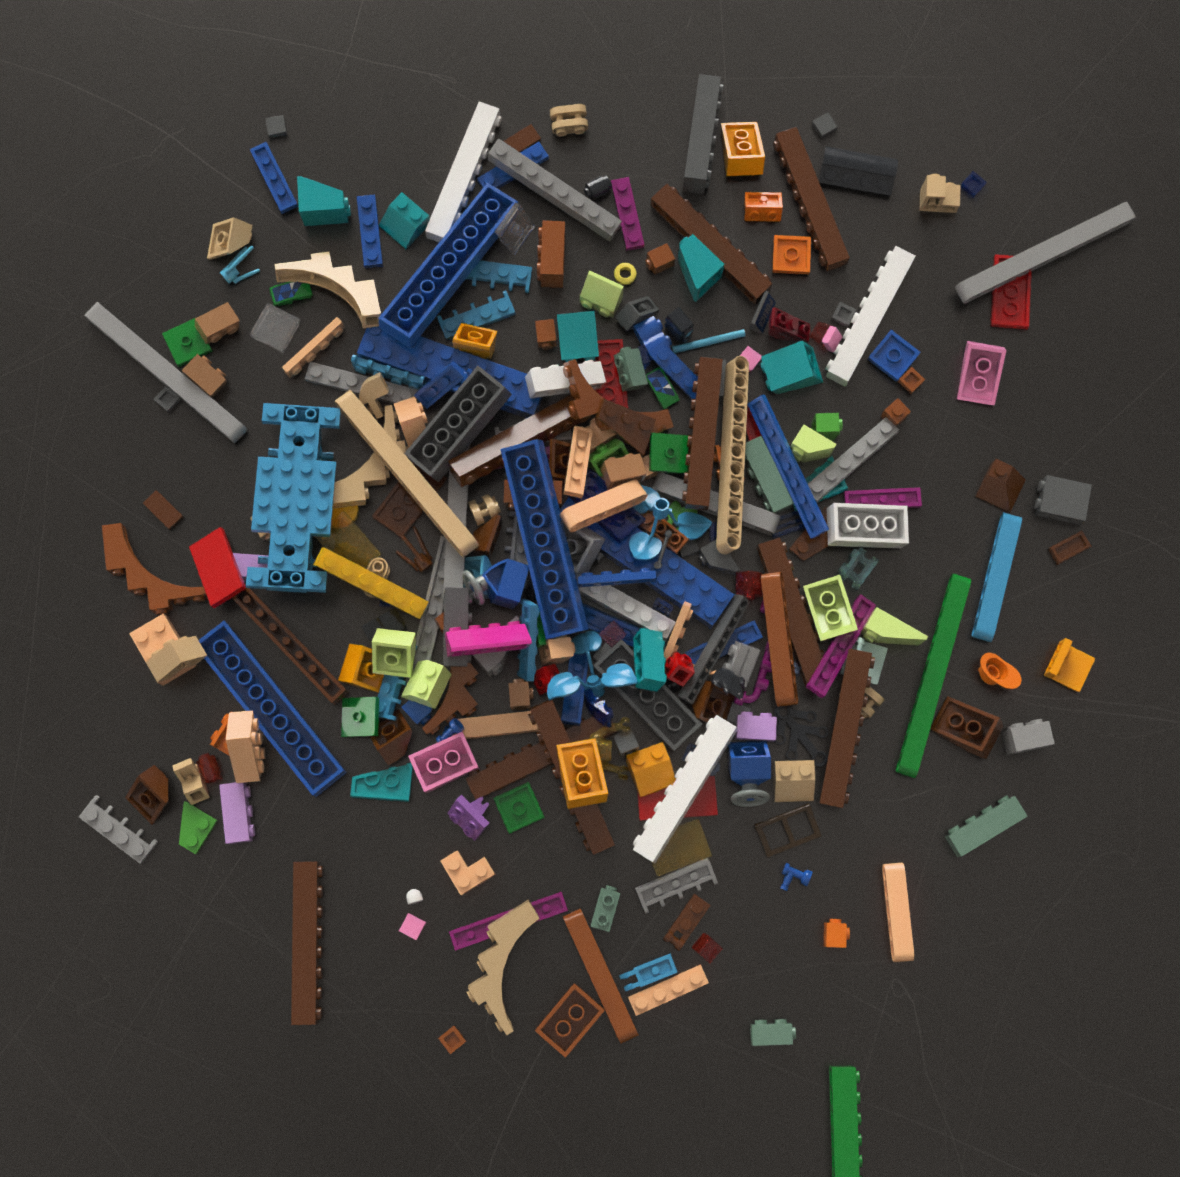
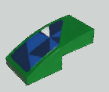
[269,282,312,306]
[645,367,680,409]

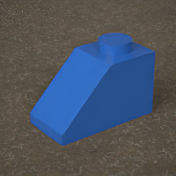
[401,700,433,726]

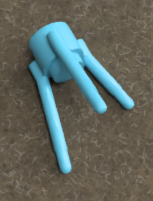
[220,246,260,284]

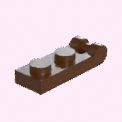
[663,894,710,951]

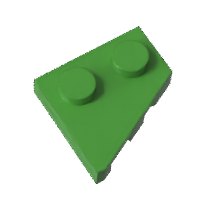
[179,801,218,855]

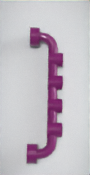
[734,600,772,706]

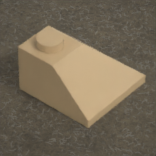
[207,217,252,260]

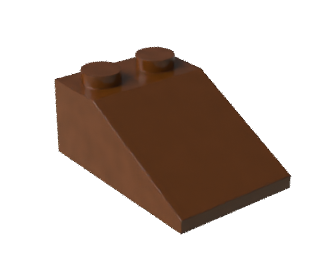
[930,696,1004,759]

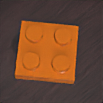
[772,235,811,275]

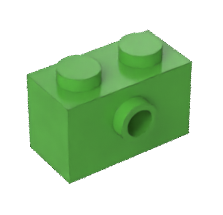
[811,413,843,442]
[588,438,629,478]

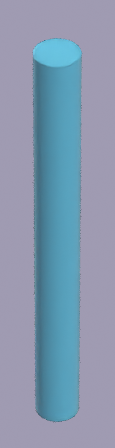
[672,329,745,354]

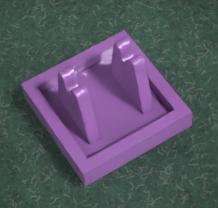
[447,795,489,841]

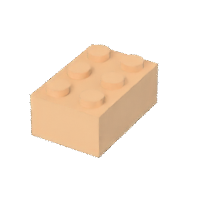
[129,614,196,686]
[226,711,266,783]

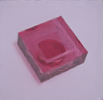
[599,620,626,648]

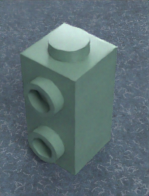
[614,347,648,391]
[590,885,620,932]
[750,1019,796,1046]

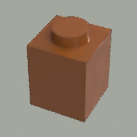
[645,243,675,275]
[535,319,557,350]
[881,398,911,427]

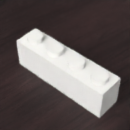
[525,360,606,398]

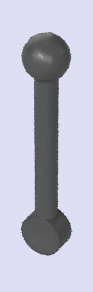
[654,530,672,569]

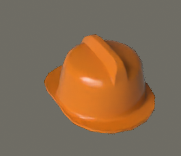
[978,653,1022,689]

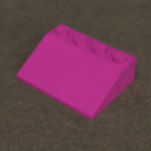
[445,621,532,657]

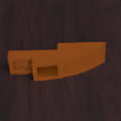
[621,508,689,554]

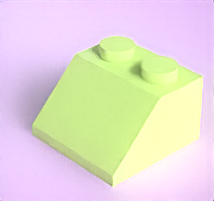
[580,271,624,318]
[790,425,836,463]
[372,628,416,678]
[401,660,452,709]

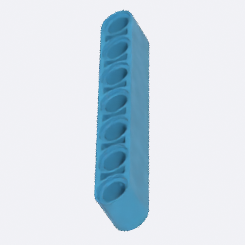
[972,512,1022,642]

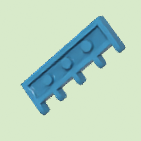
[466,260,532,293]
[437,290,516,341]
[351,354,427,390]
[517,599,539,682]
[378,646,417,721]

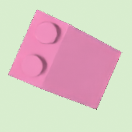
[957,341,1006,405]

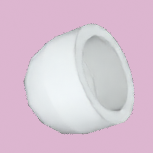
[406,889,423,905]

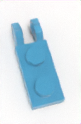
[619,953,677,991]

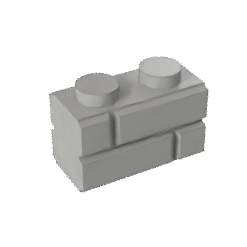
[722,641,760,687]

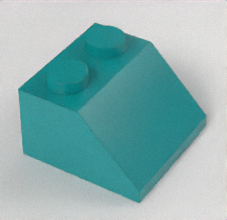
[379,192,430,249]

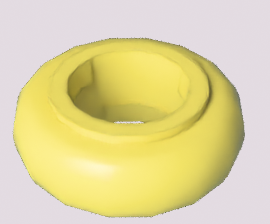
[614,263,637,285]

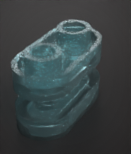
[838,547,879,590]

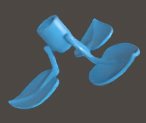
[629,485,712,561]
[547,631,638,701]

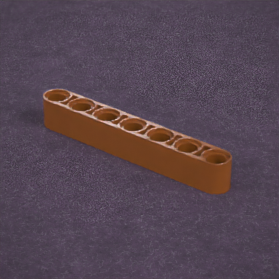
[761,572,798,707]
[563,908,639,1044]

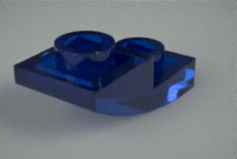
[584,689,614,728]

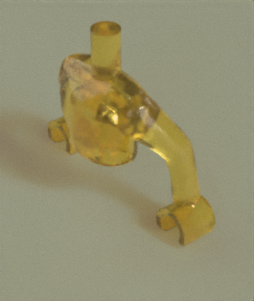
[589,717,630,780]

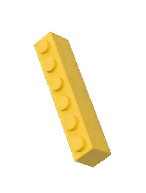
[313,548,429,619]

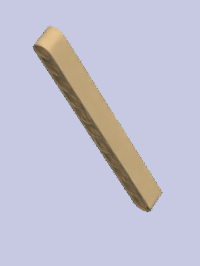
[716,356,749,555]
[334,390,479,558]

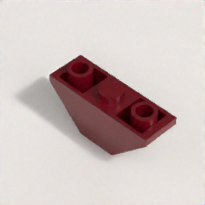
[768,307,810,342]

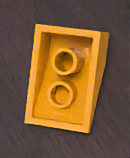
[721,122,765,176]
[556,738,608,809]

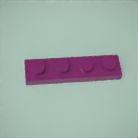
[611,177,644,251]
[844,487,922,508]

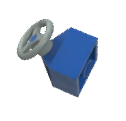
[462,559,529,609]
[727,741,771,807]

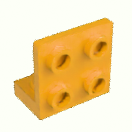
[1044,638,1095,692]

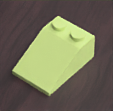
[803,575,858,641]
[860,607,928,646]

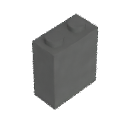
[1034,475,1092,525]

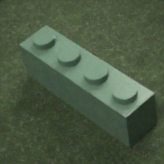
[745,436,794,514]
[945,795,1028,857]

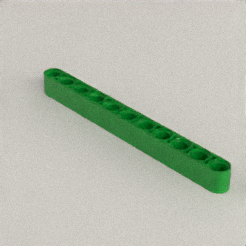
[896,573,971,778]

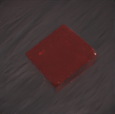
[809,321,834,345]
[692,933,723,963]

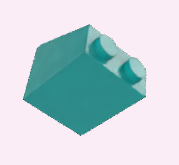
[297,176,351,226]
[677,234,725,302]
[557,311,599,362]
[761,340,823,394]

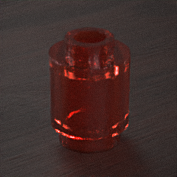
[196,753,221,784]

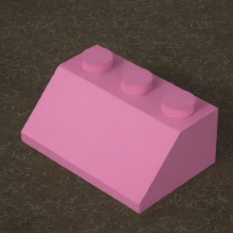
[408,732,479,793]

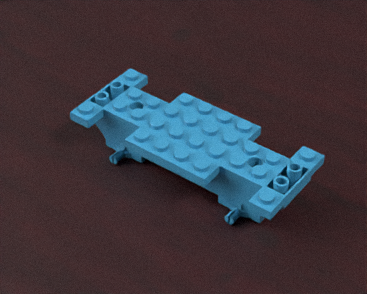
[246,403,341,593]

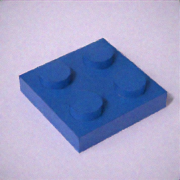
[867,330,921,382]

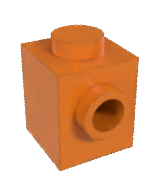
[824,919,850,948]

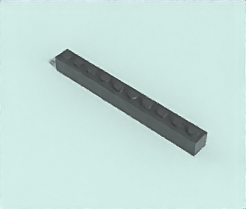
[678,594,750,704]

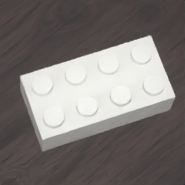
[827,503,909,548]

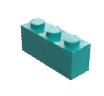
[633,628,667,692]

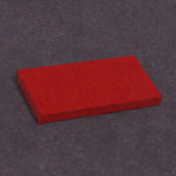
[991,254,1032,330]
[593,339,628,415]
[189,527,246,608]
[637,776,718,821]

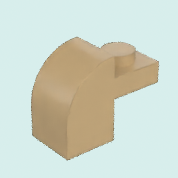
[359,372,389,419]
[173,758,210,805]

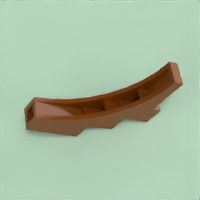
[563,359,674,433]
[102,523,208,615]
[421,612,479,735]

